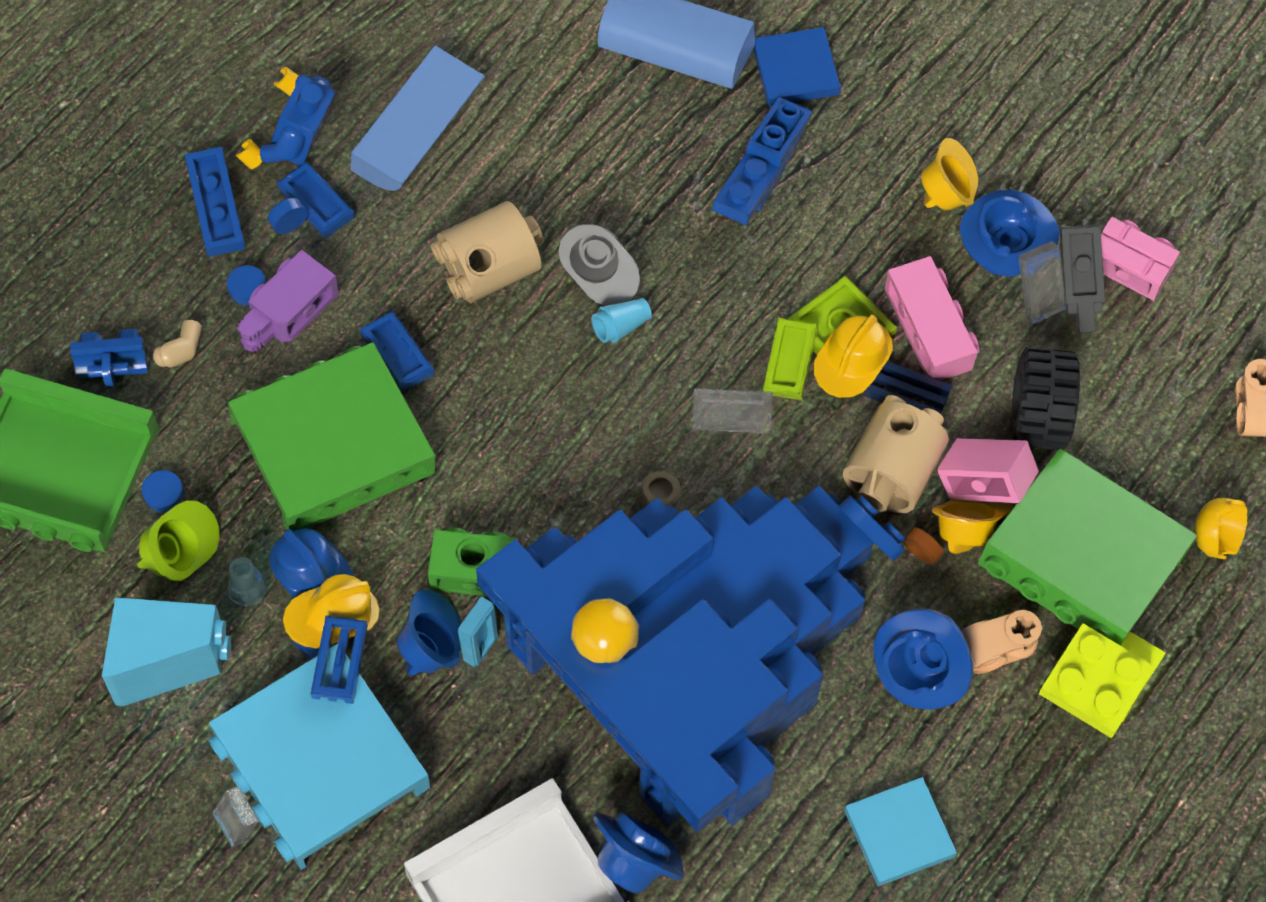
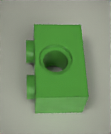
[428,528,515,596]

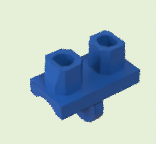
[70,329,148,387]

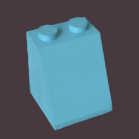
[102,597,231,706]

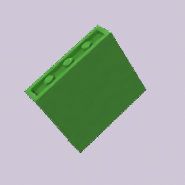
[228,342,435,531]
[0,368,159,552]
[978,449,1198,646]

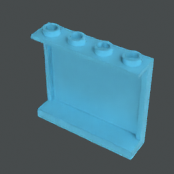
[208,644,430,870]

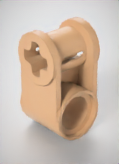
[1234,359,1266,437]
[961,610,1042,674]

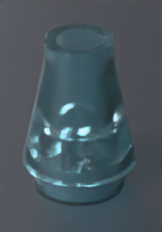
[227,557,267,606]

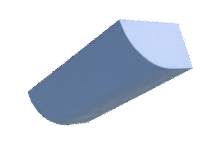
[598,0,755,89]
[350,46,485,191]

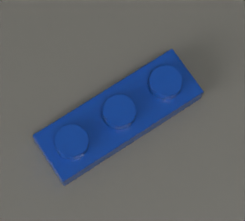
[184,147,245,257]

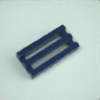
[864,361,952,414]

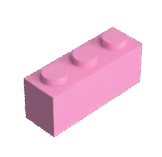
[884,256,979,381]

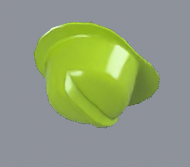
[137,501,220,581]

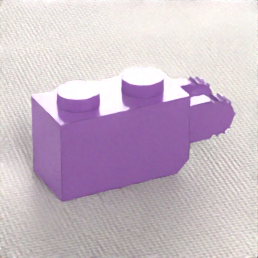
[237,249,339,353]

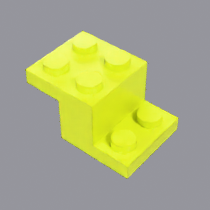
[1039,623,1166,738]

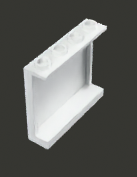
[404,778,630,902]

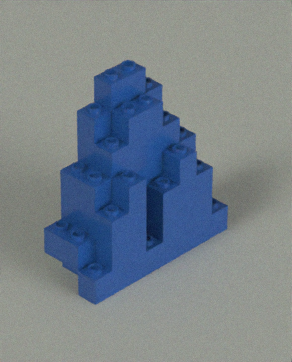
[476,486,874,833]

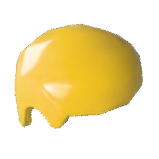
[1194,498,1247,559]
[571,598,639,663]

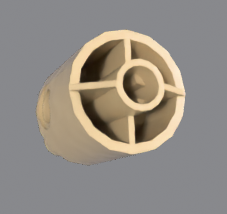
[431,201,544,303]
[842,395,949,513]

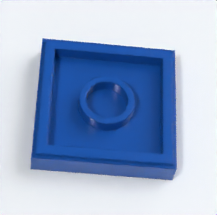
[753,27,841,106]

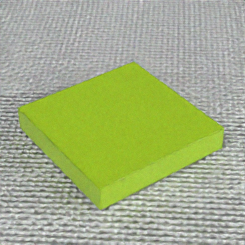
[788,275,897,355]

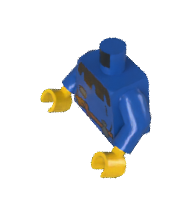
[236,67,336,169]

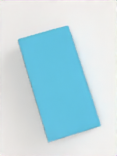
[458,596,498,667]

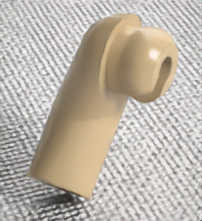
[153,320,202,368]

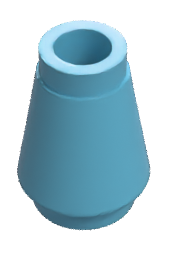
[591,298,652,343]

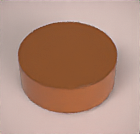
[903,527,944,565]

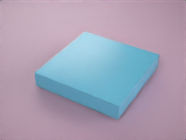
[844,777,957,887]

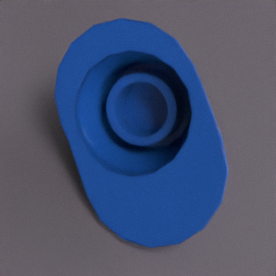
[270,528,353,598]
[397,590,461,676]

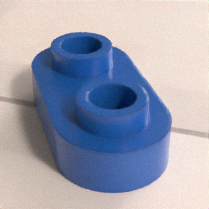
[839,495,906,561]

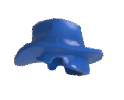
[960,190,1059,277]
[873,609,973,710]
[593,812,684,894]

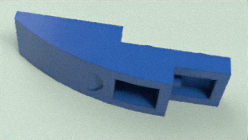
[712,97,812,225]

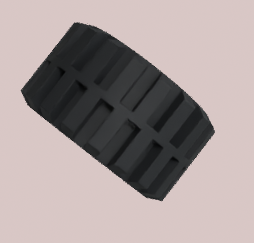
[1011,347,1080,450]

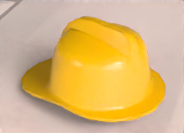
[921,138,978,211]
[814,314,893,398]
[932,500,1014,554]
[283,574,380,648]

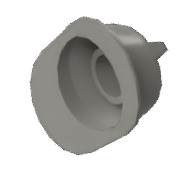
[558,224,640,306]

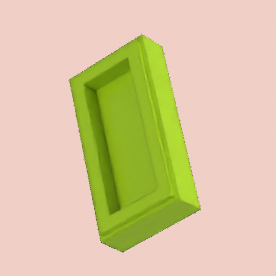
[763,317,818,401]

